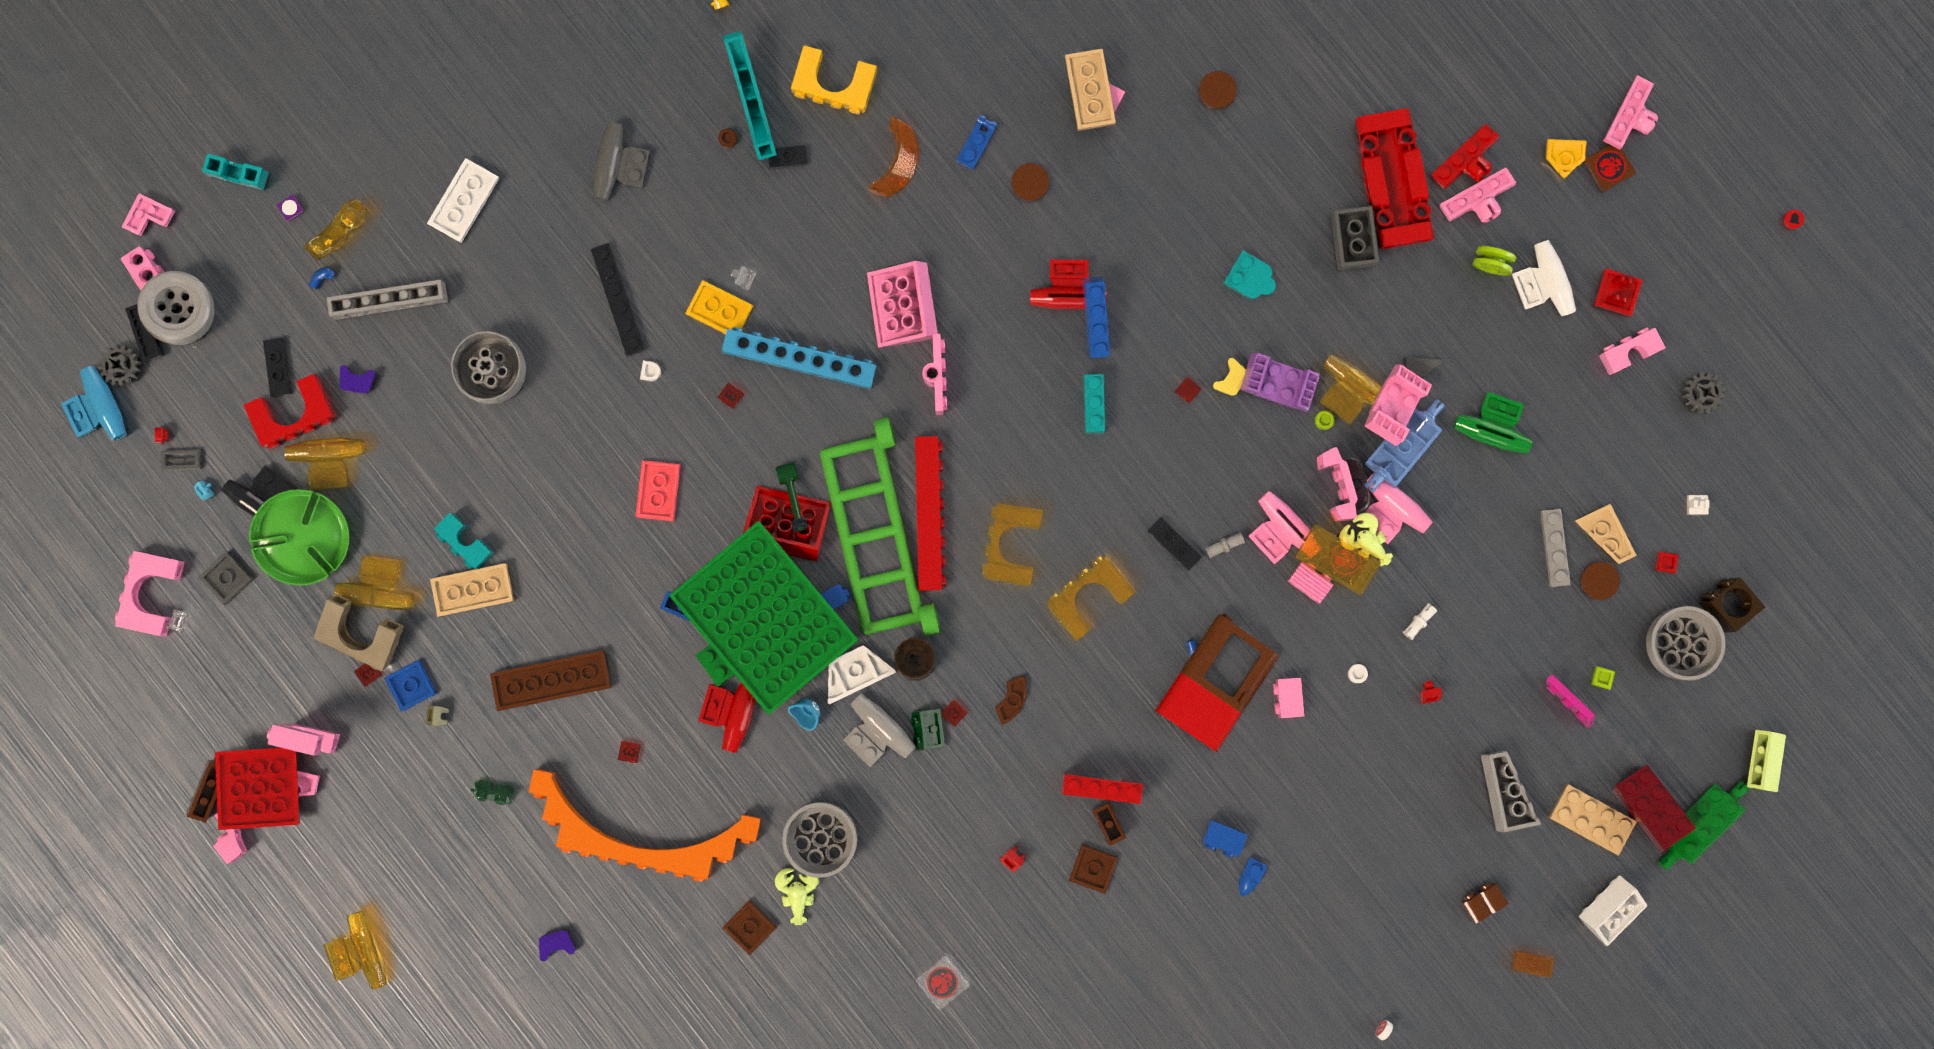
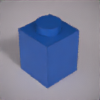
[821,584,850,609]

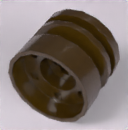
[894,638,935,681]

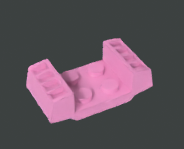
[1364,364,1432,446]
[1317,447,1358,522]

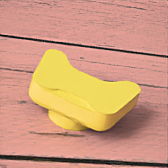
[1213,358,1246,396]

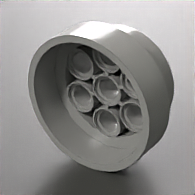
[1646,606,1726,680]
[782,802,858,878]

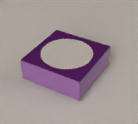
[277,195,304,222]

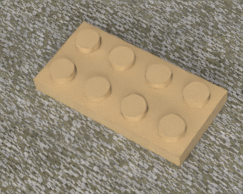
[1065,48,1116,131]
[430,563,514,617]
[1548,784,1637,856]

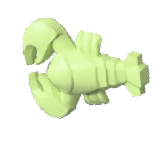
[1339,512,1393,566]
[775,868,819,925]

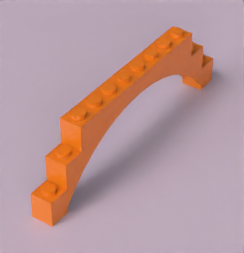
[529,769,762,882]

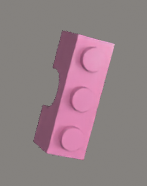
[1599,327,1665,376]

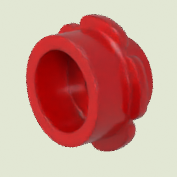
[155,426,168,444]

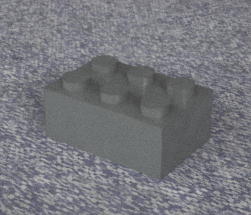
[1331,206,1379,271]

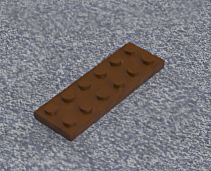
[490,650,612,711]

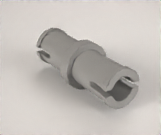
[1205,532,1245,558]

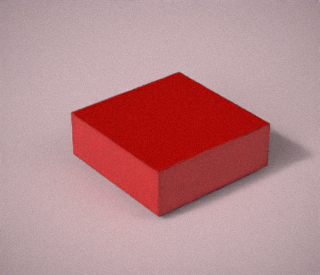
[1655,551,1679,574]

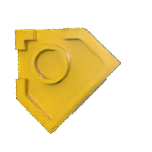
[1545,139,1587,178]

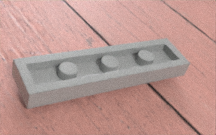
[1540,509,1571,587]

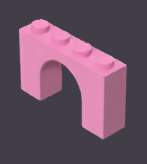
[115,551,185,637]
[267,723,340,755]

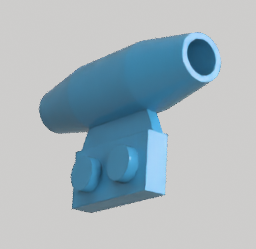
[61,366,127,441]

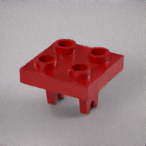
[1593,268,1643,317]

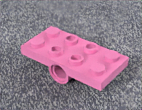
[922,334,947,415]

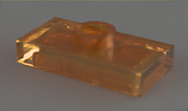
[1511,950,1554,978]

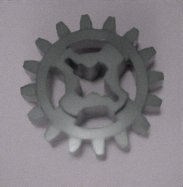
[97,345,142,386]
[1682,372,1726,414]

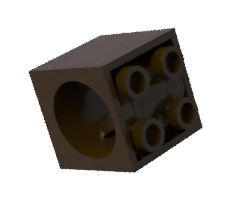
[1699,577,1766,633]

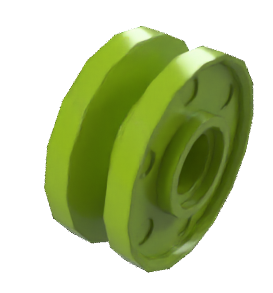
[1472,246,1516,276]

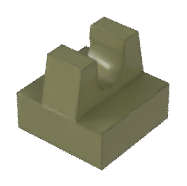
[426,705,449,726]

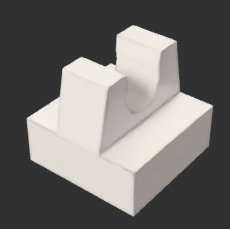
[1687,495,1709,515]

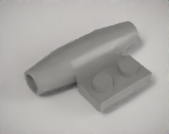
[843,694,916,767]

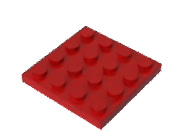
[215,748,300,830]

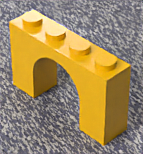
[791,45,877,115]

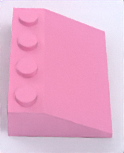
[867,261,938,348]

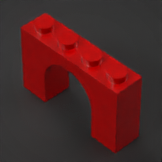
[243,374,337,450]
[1061,773,1143,804]

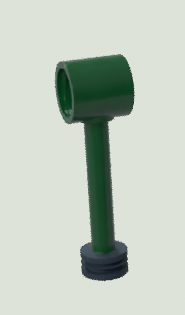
[776,462,808,532]

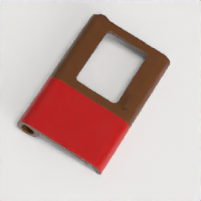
[1155,613,1279,752]

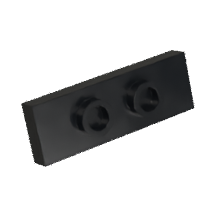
[125,304,163,363]
[263,338,291,397]
[1148,517,1202,571]

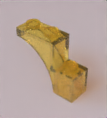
[304,198,370,260]

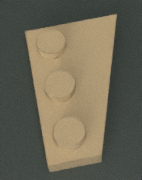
[1575,504,1637,564]

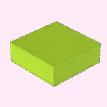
[1590,666,1616,690]

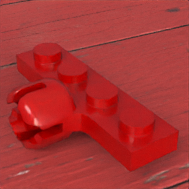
[1431,124,1499,190]

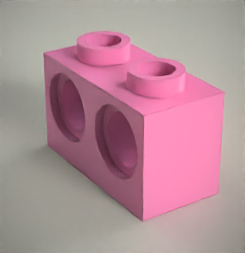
[120,246,164,290]

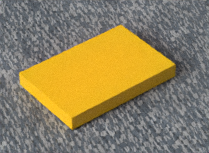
[685,280,754,334]

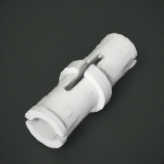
[1403,603,1437,640]

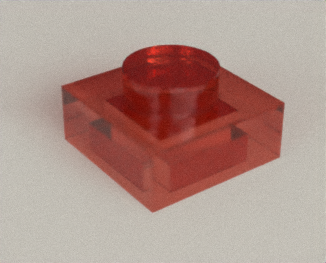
[1175,377,1202,404]

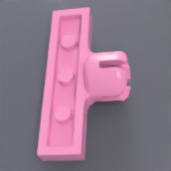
[1603,75,1658,150]
[1440,167,1516,223]

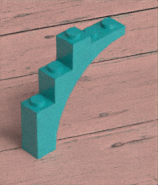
[723,31,777,160]

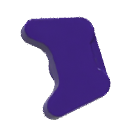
[340,365,376,394]
[539,930,576,961]

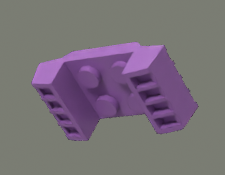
[1240,353,1320,412]

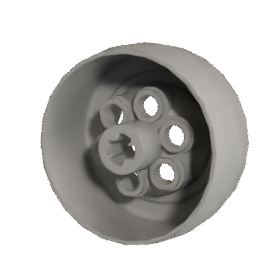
[138,271,215,345]
[451,331,527,404]

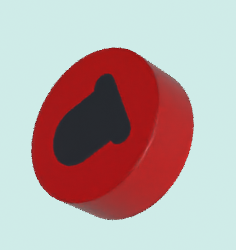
[1783,210,1804,230]

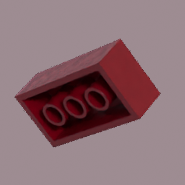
[1613,764,1696,853]

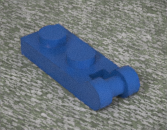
[956,114,998,170]

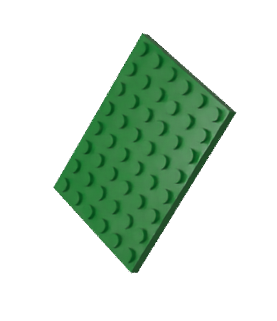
[669,521,859,715]

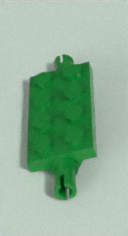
[1658,781,1749,871]

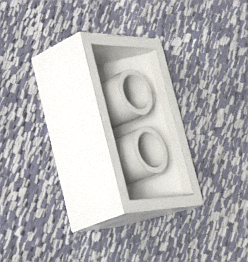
[1579,875,1648,946]

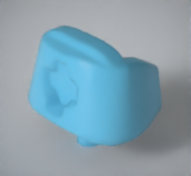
[194,480,214,501]

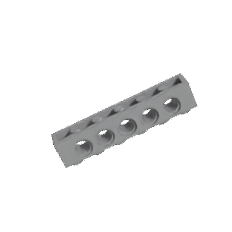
[326,280,448,320]

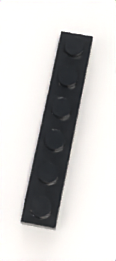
[591,243,646,357]

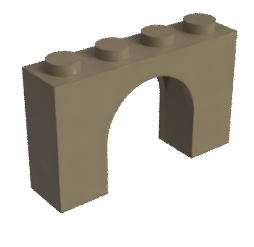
[313,593,404,671]

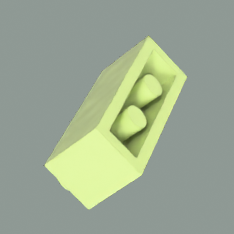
[1747,730,1786,792]

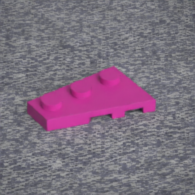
[1546,674,1595,729]

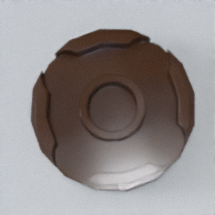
[1199,71,1237,110]
[1012,163,1049,202]
[1580,562,1620,600]

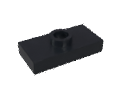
[768,145,808,169]

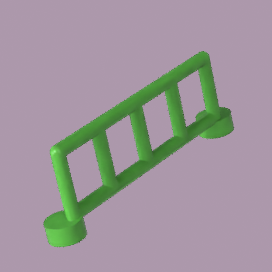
[820,416,941,636]

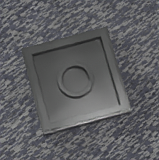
[198,551,254,605]

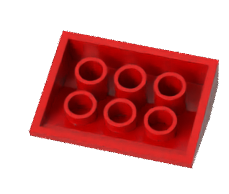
[743,486,831,562]

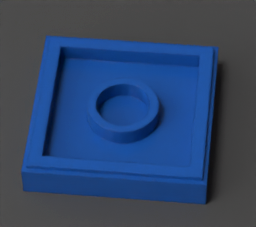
[384,660,437,712]

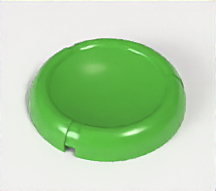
[249,489,349,585]

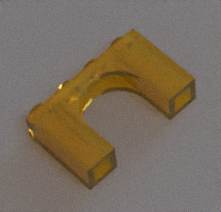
[982,503,1043,587]
[1047,556,1135,641]

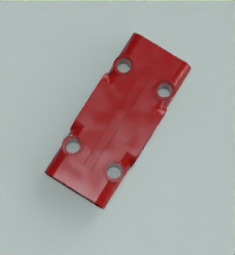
[1355,108,1435,249]

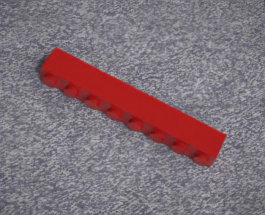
[915,436,946,591]

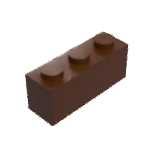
[186,759,217,823]

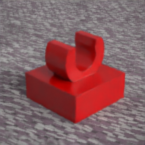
[1419,680,1442,704]
[999,846,1025,873]

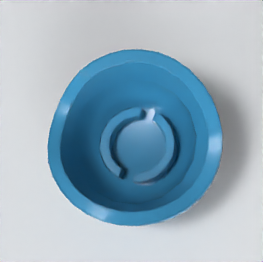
[788,698,821,731]

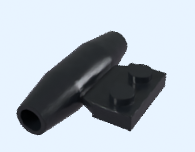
[221,465,297,518]

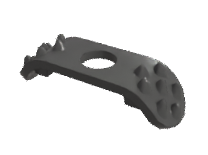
[1342,457,1370,513]

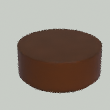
[718,128,738,149]

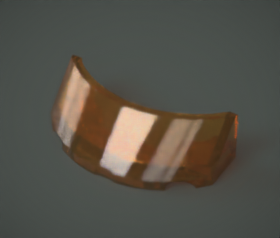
[869,116,919,198]

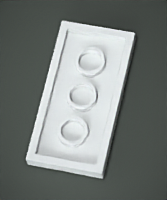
[427,158,500,243]

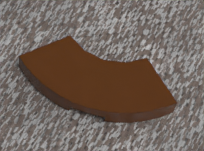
[995,676,1027,725]

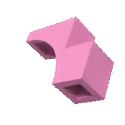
[213,814,248,864]

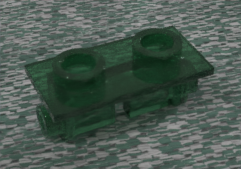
[471,780,513,805]

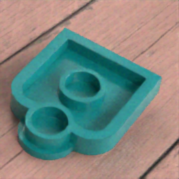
[1223,250,1276,299]

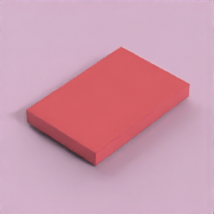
[635,460,681,522]

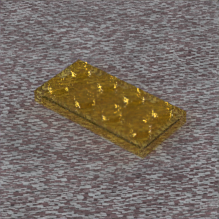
[1294,523,1381,595]

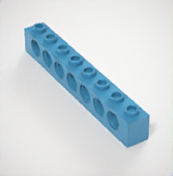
[722,327,876,389]

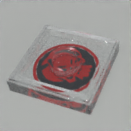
[915,955,970,1011]

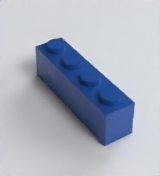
[1082,277,1110,358]

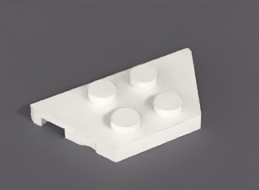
[828,645,896,704]

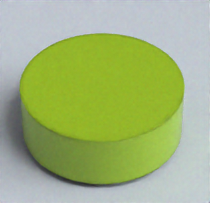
[1315,411,1335,430]

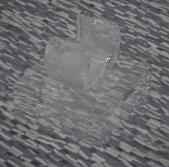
[730,266,756,291]

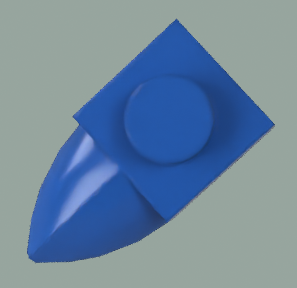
[1239,857,1267,897]

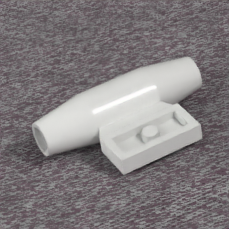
[1512,240,1576,317]

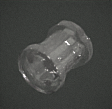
[166,609,190,632]

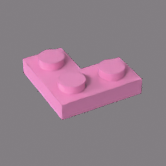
[122,193,175,236]

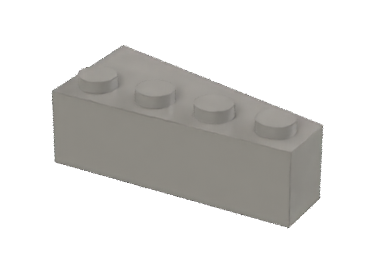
[1481,751,1541,832]

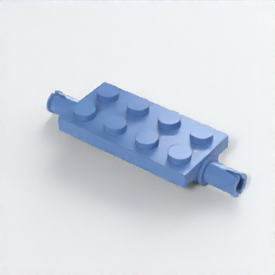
[1365,399,1445,492]

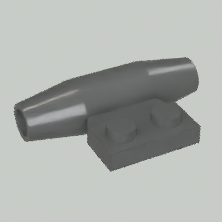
[593,122,650,201]

